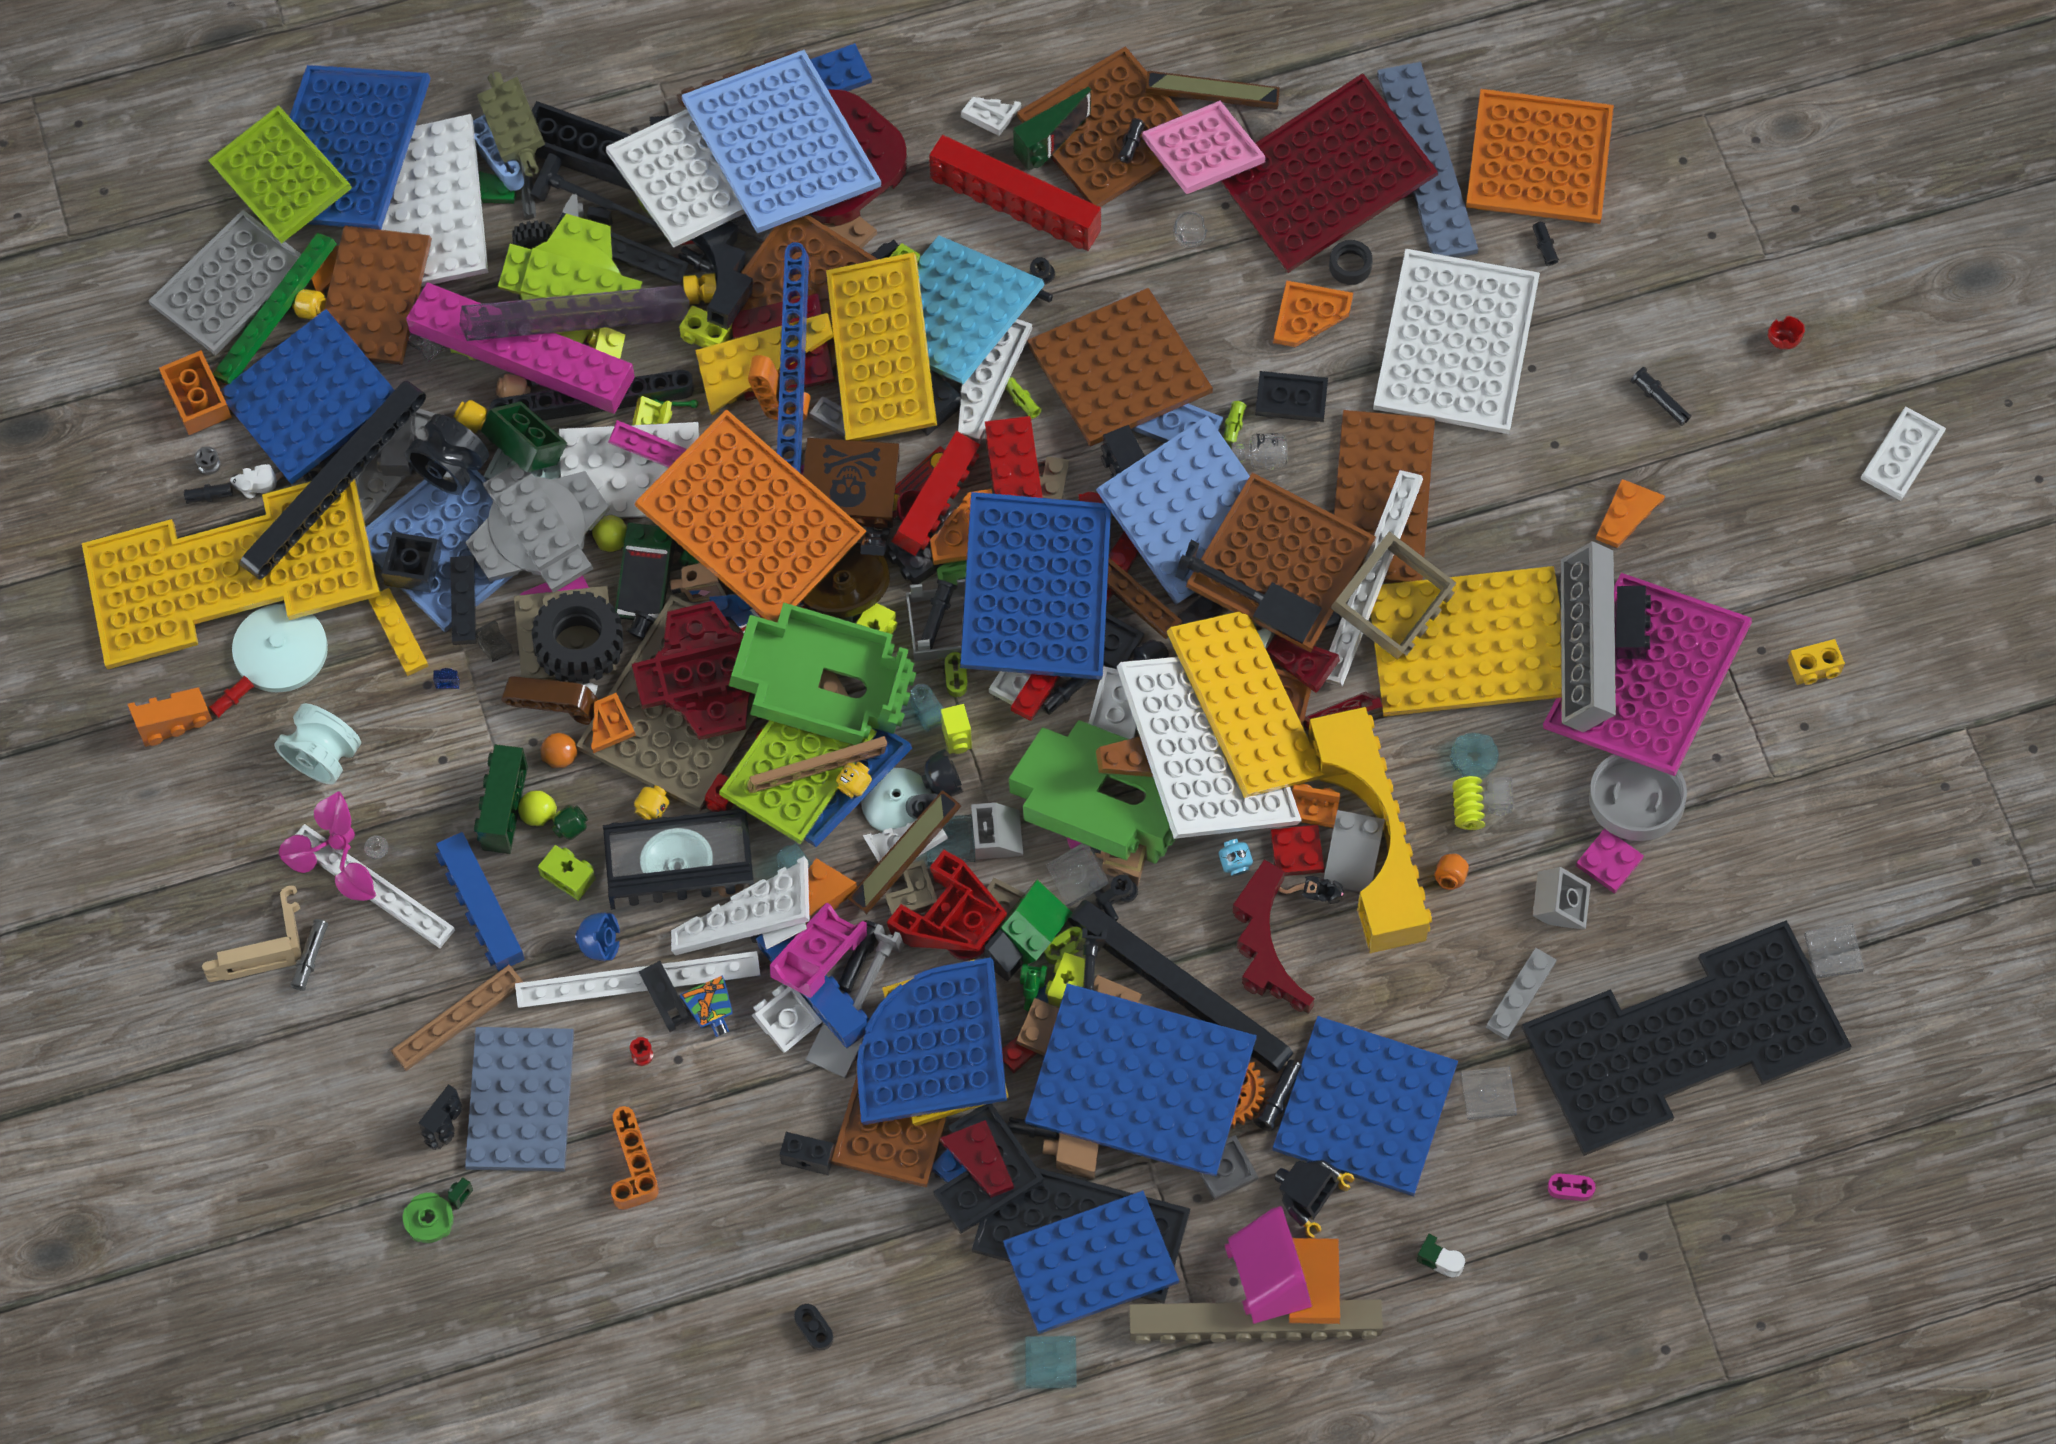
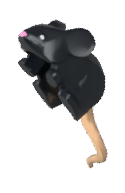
[1278,876,1344,904]

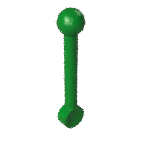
[653,399,699,408]

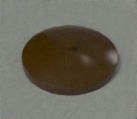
[801,543,890,618]

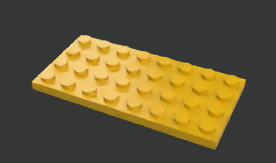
[826,252,937,441]
[1166,612,1325,798]

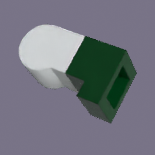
[1416,1233,1465,1278]

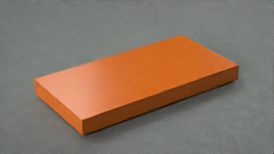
[1289,1238,1340,1324]

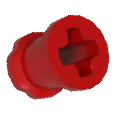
[630,1037,653,1066]

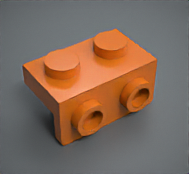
[1292,784,1340,828]

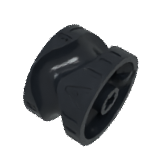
[405,414,489,495]

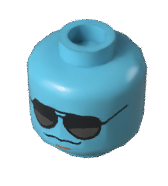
[1218,839,1253,876]

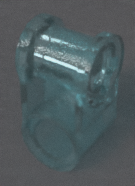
[910,684,944,732]

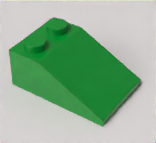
[993,879,1072,964]

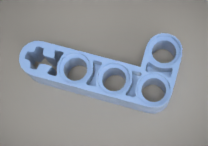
[473,115,524,191]

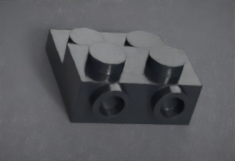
[886,532,946,585]
[418,1084,462,1150]

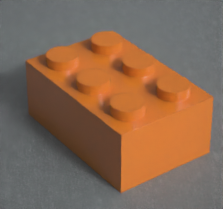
[159,350,232,435]

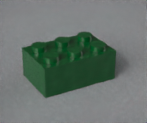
[481,402,567,473]

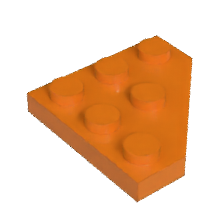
[1273,281,1353,347]
[930,489,992,565]

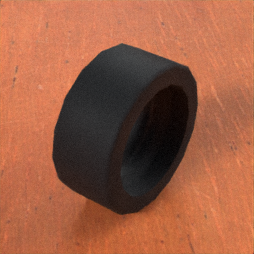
[1329,240,1373,285]

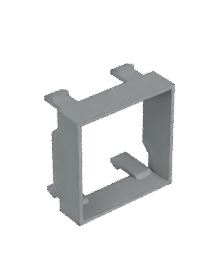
[906,579,965,662]

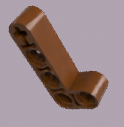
[501,676,598,725]

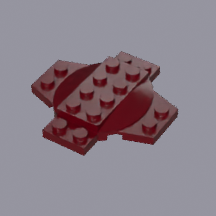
[631,601,752,740]

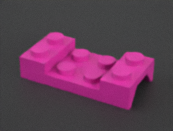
[770,903,867,998]

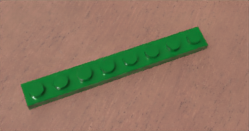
[213,233,337,384]

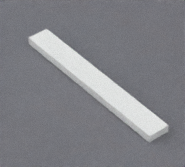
[295,824,455,948]

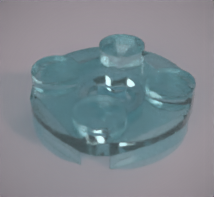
[1450,733,1499,779]

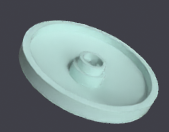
[232,604,328,692]

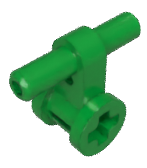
[1020,963,1047,1011]

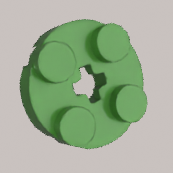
[403,1193,454,1243]

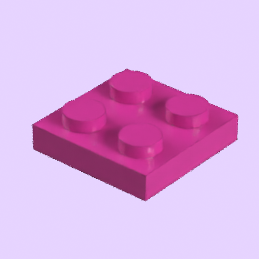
[1576,828,1644,894]

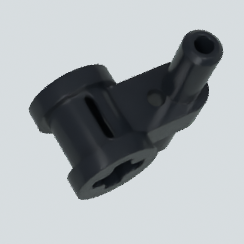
[1030,257,1055,303]
[1089,874,1138,921]

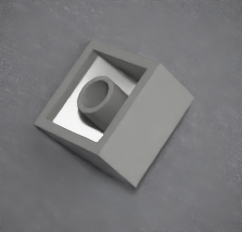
[1533,867,1591,929]

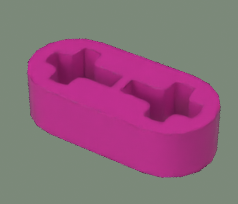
[1547,1173,1596,1201]

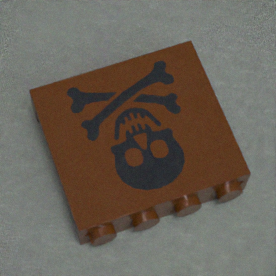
[803,438,900,529]

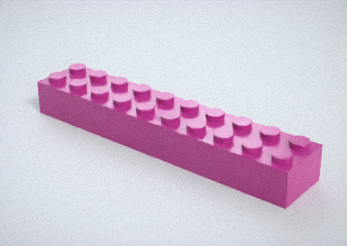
[406,282,635,414]

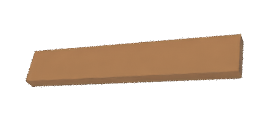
[747,736,887,793]
[391,965,523,1071]

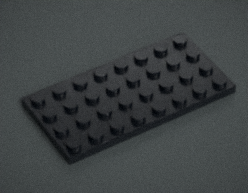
[972,1167,1191,1304]

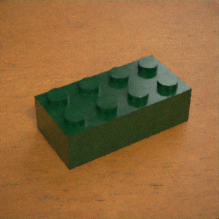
[474,744,528,854]

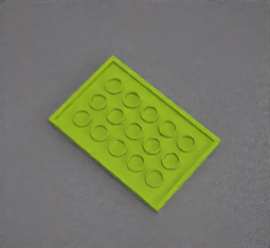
[208,105,352,244]
[719,720,877,844]

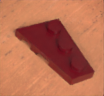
[1266,635,1340,694]
[1303,692,1383,729]
[940,1120,1014,1198]

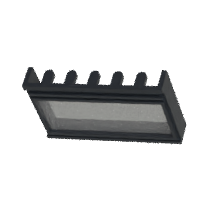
[603,808,754,910]

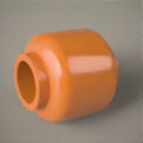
[1435,854,1469,890]

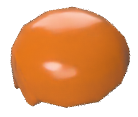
[540,733,577,768]

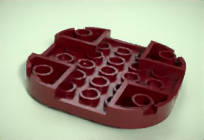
[808,89,907,226]

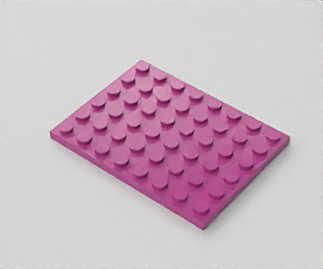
[1543,573,1752,776]

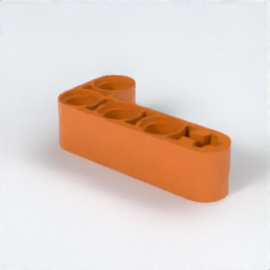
[748,355,811,420]
[611,1106,659,1210]

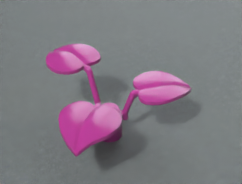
[279,791,376,901]

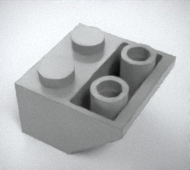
[971,803,1023,860]

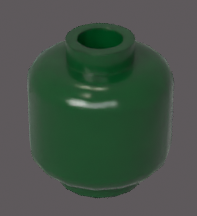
[551,805,588,840]

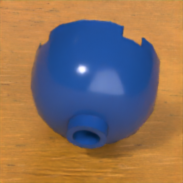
[575,912,620,961]

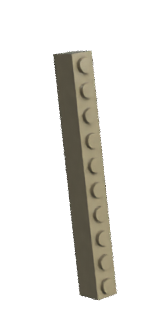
[1129,1299,1383,1344]

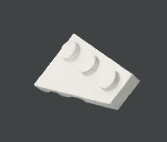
[863,822,948,863]

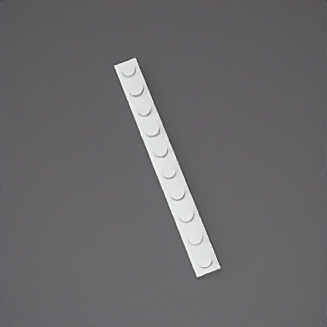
[1325,470,1423,686]
[515,951,760,1008]

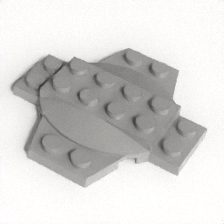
[465,463,610,593]

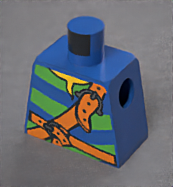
[679,975,733,1037]

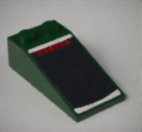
[1013,86,1091,171]
[615,522,676,623]

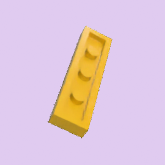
[368,588,429,676]

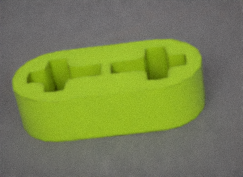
[945,652,968,697]
[1045,927,1082,964]

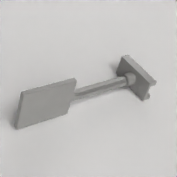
[805,924,904,1078]

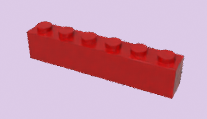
[891,430,980,556]

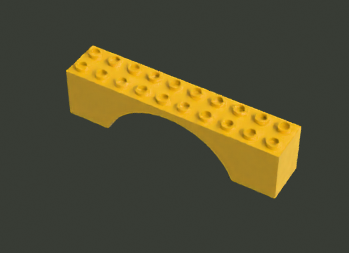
[1308,707,1432,953]

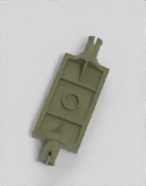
[477,72,545,176]

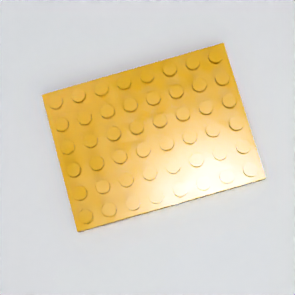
[1371,566,1562,717]

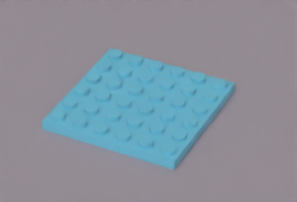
[918,235,1044,385]

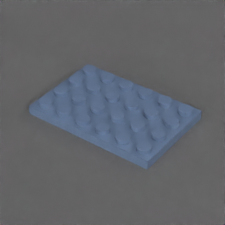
[465,1027,574,1171]

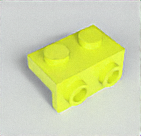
[587,325,625,359]
[632,396,672,425]

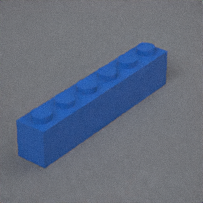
[435,832,525,972]
[756,934,869,1048]

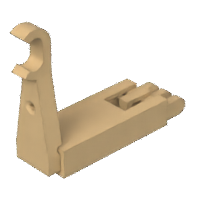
[202,886,302,982]

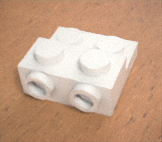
[751,984,822,1053]

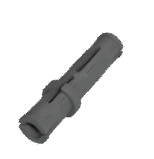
[290,919,328,991]

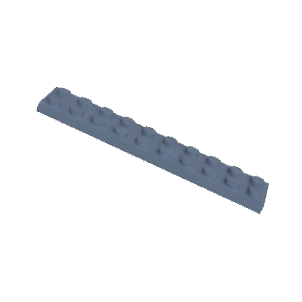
[1377,62,1478,258]

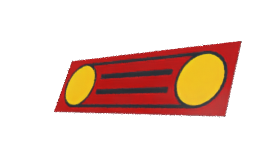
[893,446,945,518]

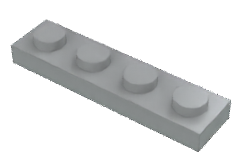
[1486,948,1557,1040]

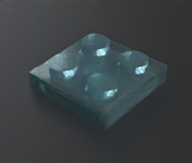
[1025,1336,1077,1388]

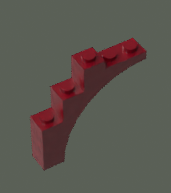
[1233,859,1315,1014]

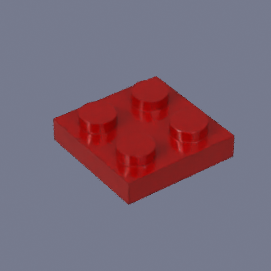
[1270,825,1324,876]

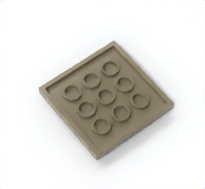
[514,586,616,681]

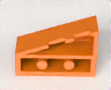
[127,687,212,747]
[795,858,857,936]

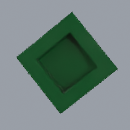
[447,1177,473,1210]

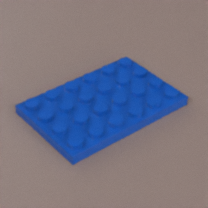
[1003,1191,1179,1334]

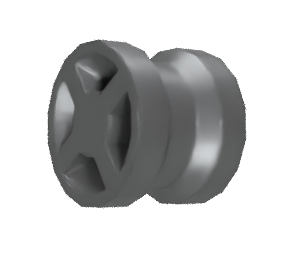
[195,446,221,475]

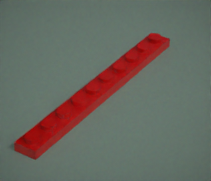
[1010,531,1139,721]

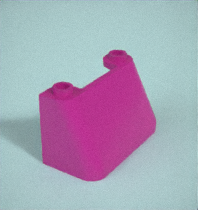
[1224,1206,1312,1324]

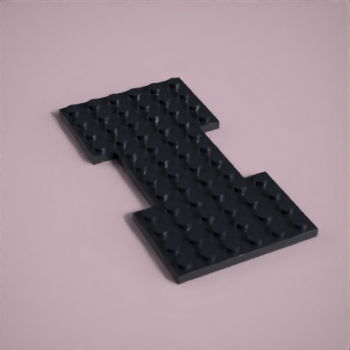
[1521,920,1852,1156]

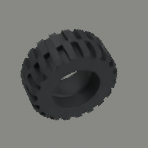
[532,591,624,684]

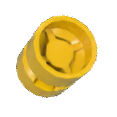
[683,273,716,306]

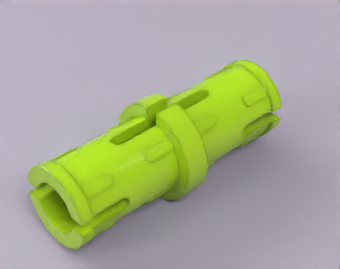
[1005,377,1041,419]
[1223,401,1246,448]

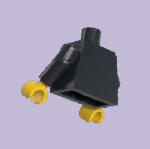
[1275,1160,1354,1238]

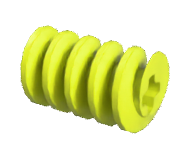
[1452,776,1485,830]

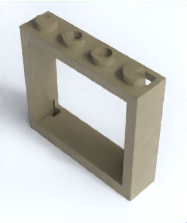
[1330,531,1456,660]

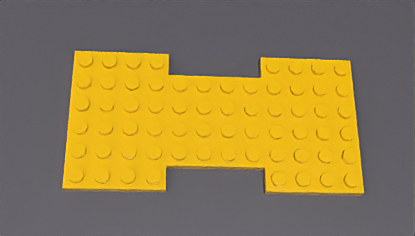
[82,479,381,670]

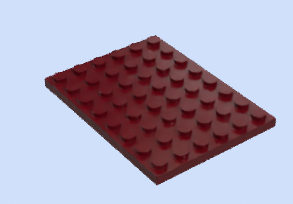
[1220,73,1438,273]

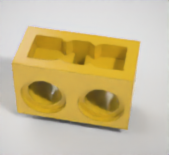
[1787,639,1845,685]

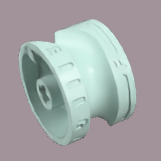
[274,703,361,785]

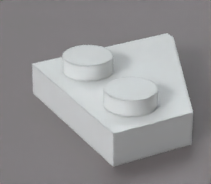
[961,97,1021,136]

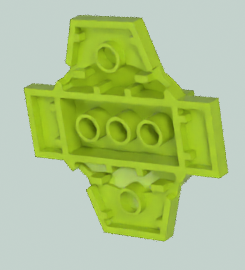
[498,214,642,344]

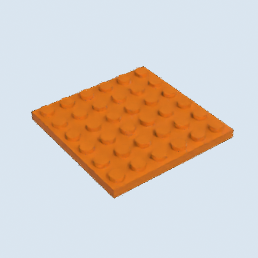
[1466,89,1614,224]

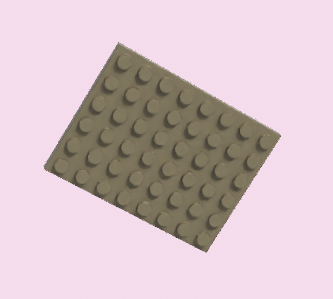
[576,595,758,811]

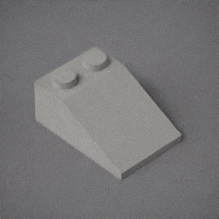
[1324,810,1385,894]

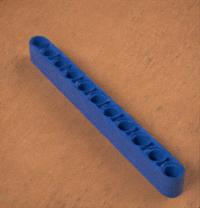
[777,242,809,474]

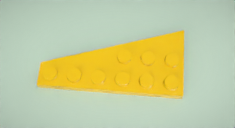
[695,313,834,416]

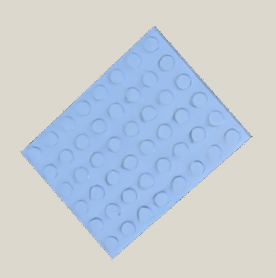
[682,50,881,233]

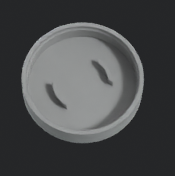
[1589,754,1687,841]

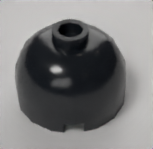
[921,748,964,797]

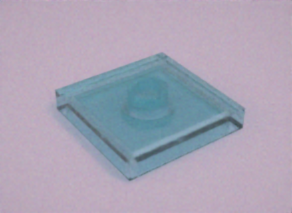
[927,814,975,866]

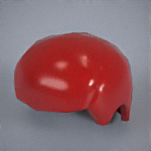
[1767,316,1805,350]

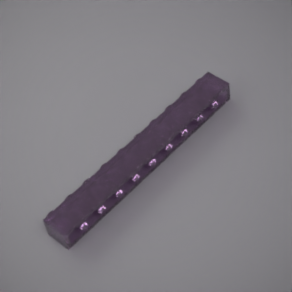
[459,285,689,341]

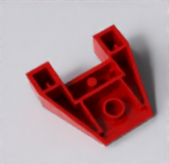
[887,850,1007,951]

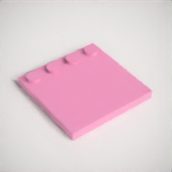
[1142,101,1265,194]

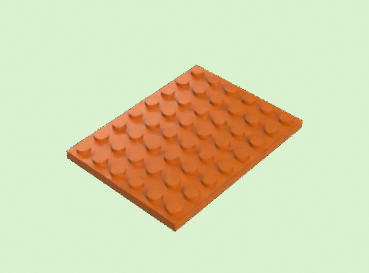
[634,409,867,622]

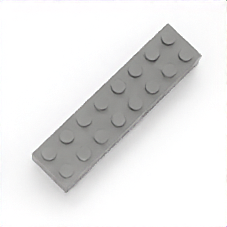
[1561,541,1616,733]

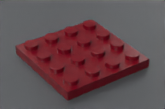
[731,294,835,401]

